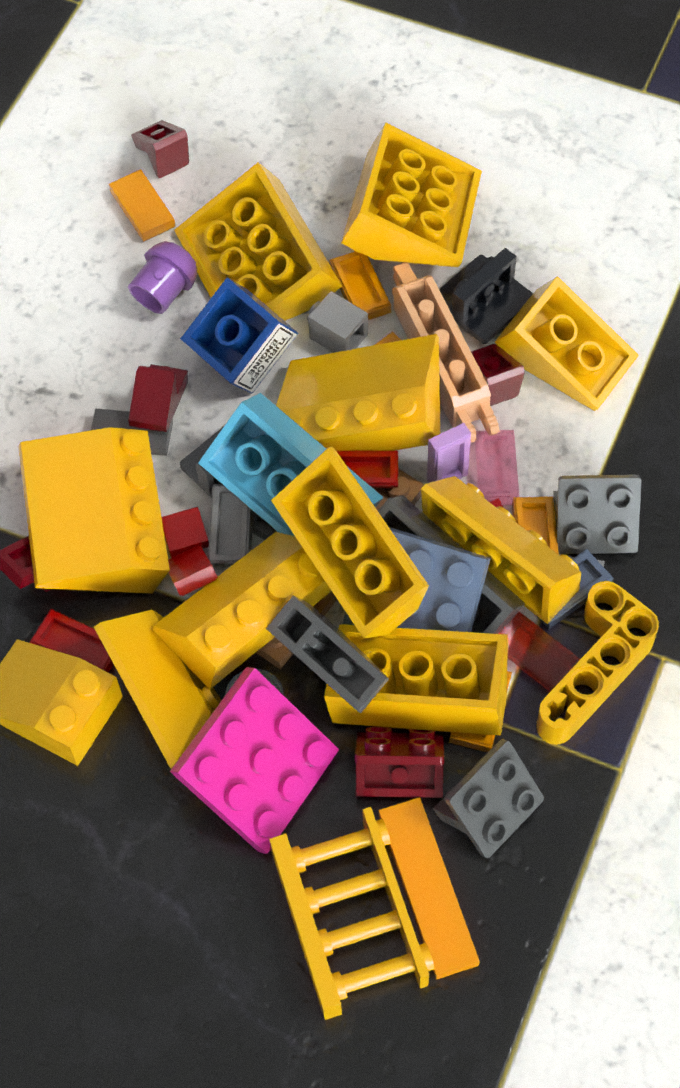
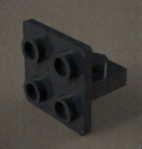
[439,248,533,344]

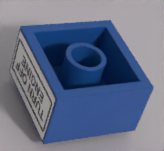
[180,277,299,394]

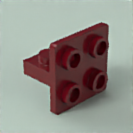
[355,726,444,798]

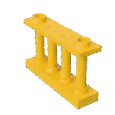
[269,807,434,1020]

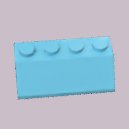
[198,393,384,536]

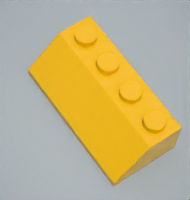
[271,447,429,638]
[421,476,581,624]
[152,532,331,689]
[94,610,221,769]
[324,624,508,736]

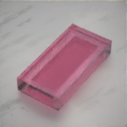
[474,430,519,506]

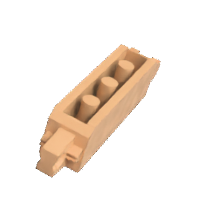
[392,262,500,443]

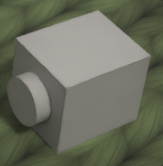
[307,291,368,353]

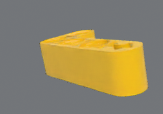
[536,581,659,745]

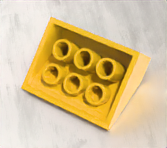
[341,122,482,267]
[174,162,342,321]
[276,334,440,451]
[18,427,170,594]

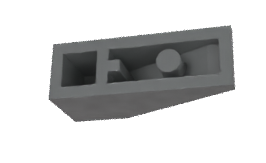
[266,595,389,713]

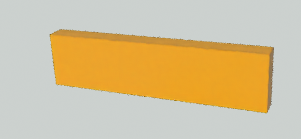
[379,797,480,980]

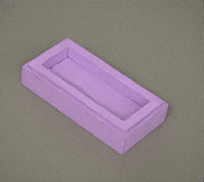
[427,423,471,483]

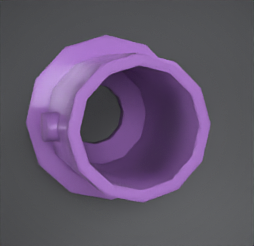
[128,241,197,314]

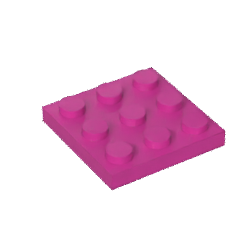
[170,667,339,854]

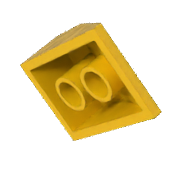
[495,276,639,411]
[0,639,123,766]

